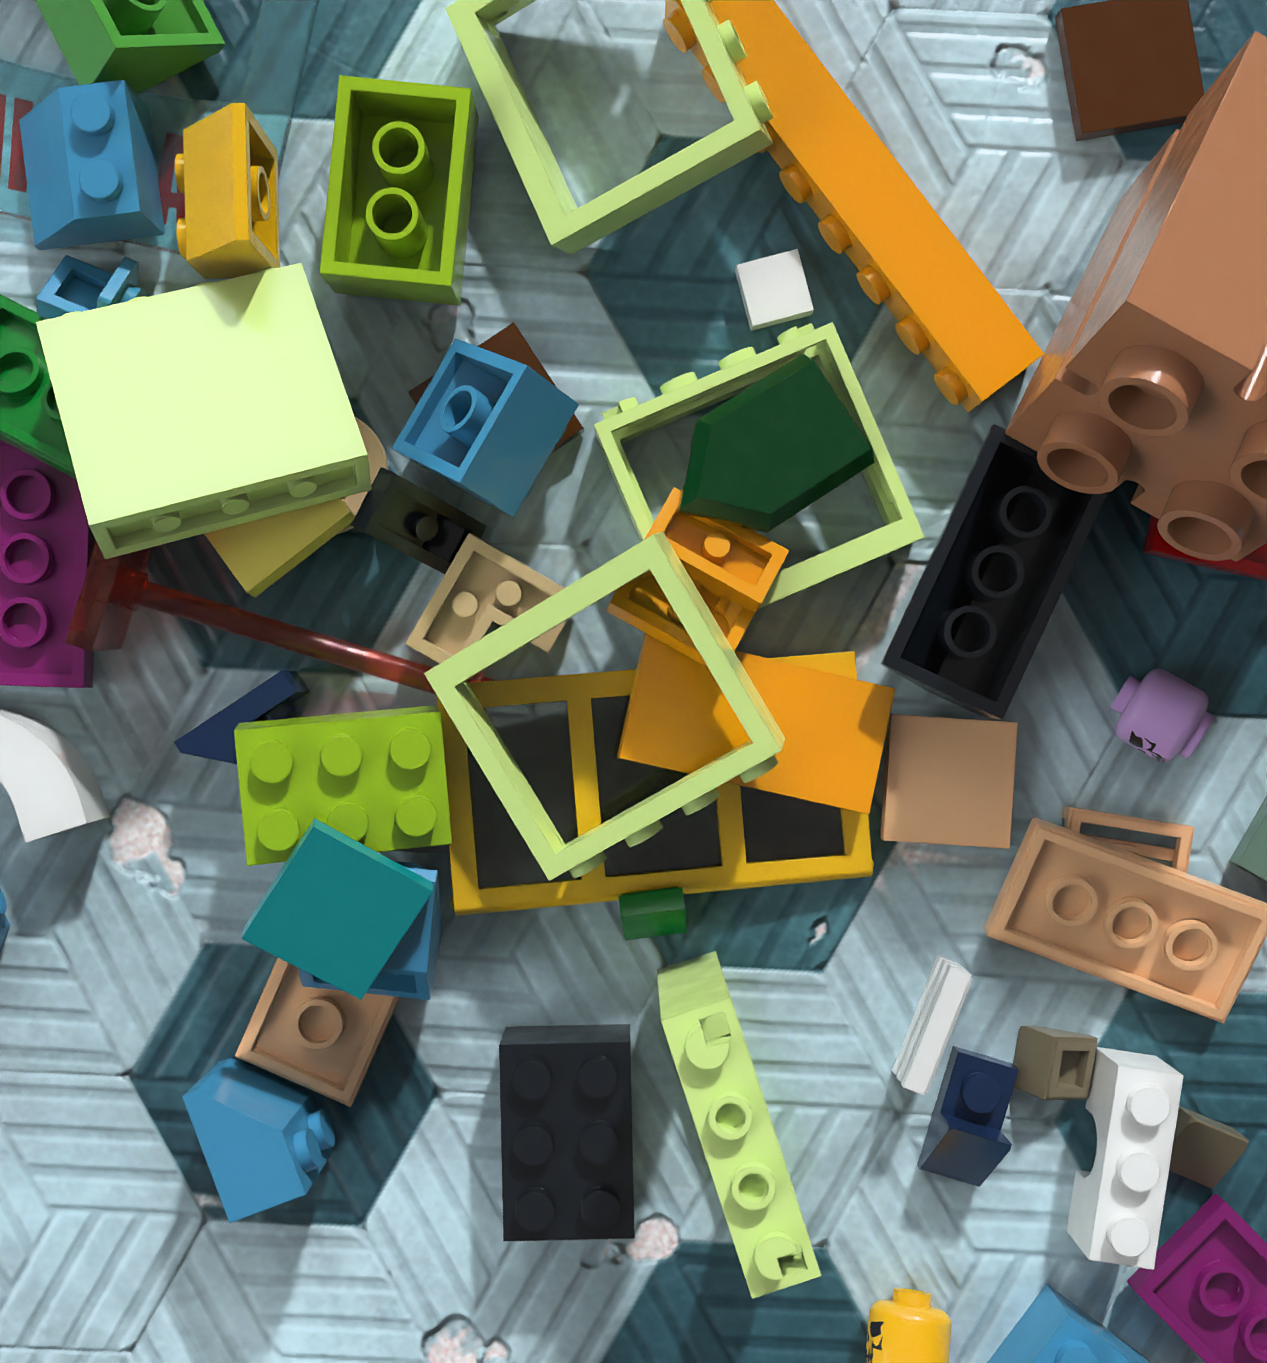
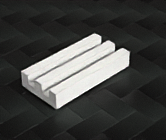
[892,955,973,1095]

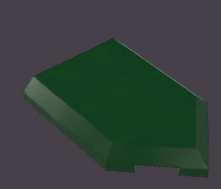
[678,354,875,533]

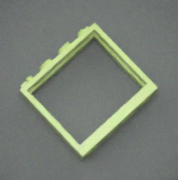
[445,0,774,255]
[594,322,925,610]
[424,531,786,881]
[656,951,821,1299]

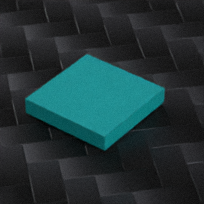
[241,818,433,1000]

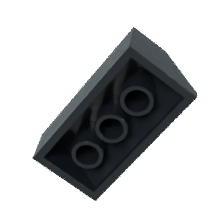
[881,424,1108,720]

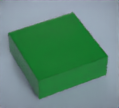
[618,886,688,941]

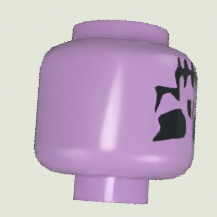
[1110,668,1215,763]

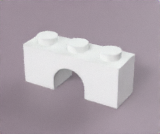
[1066,1047,1184,1270]

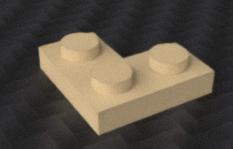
[405,533,567,664]

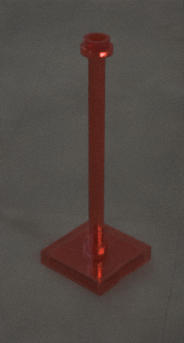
[65,541,494,710]

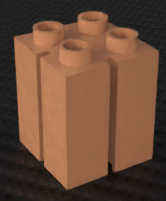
[1005,31,1267,562]

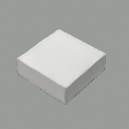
[735,249,814,331]

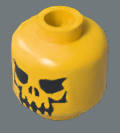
[865,1287,952,1363]

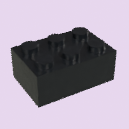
[499,1024,635,1241]

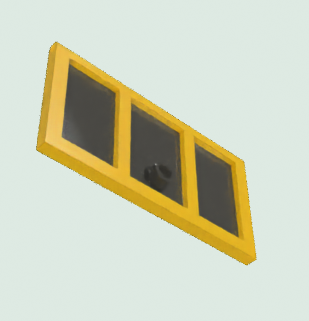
[436,651,874,916]

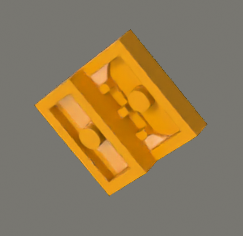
[606,487,790,667]

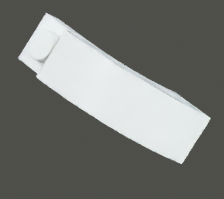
[0,708,110,843]

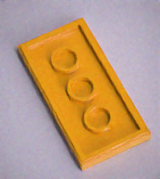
[617,633,895,814]

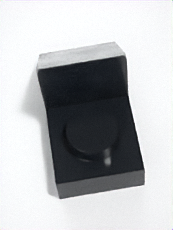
[351,467,487,574]

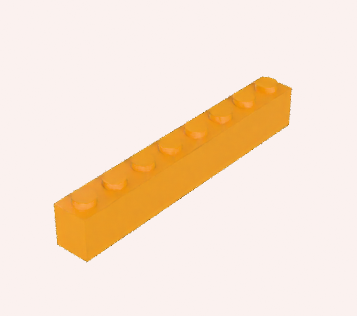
[663,0,1044,413]

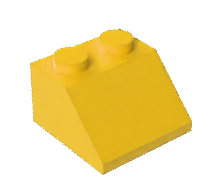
[175,103,281,279]

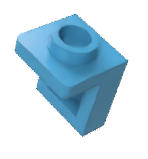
[36,255,146,319]

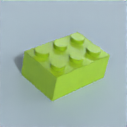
[320,75,479,306]
[234,705,452,866]

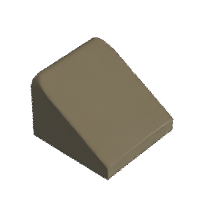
[1013,1026,1098,1100]
[1169,1106,1249,1189]

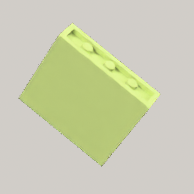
[36,263,372,559]

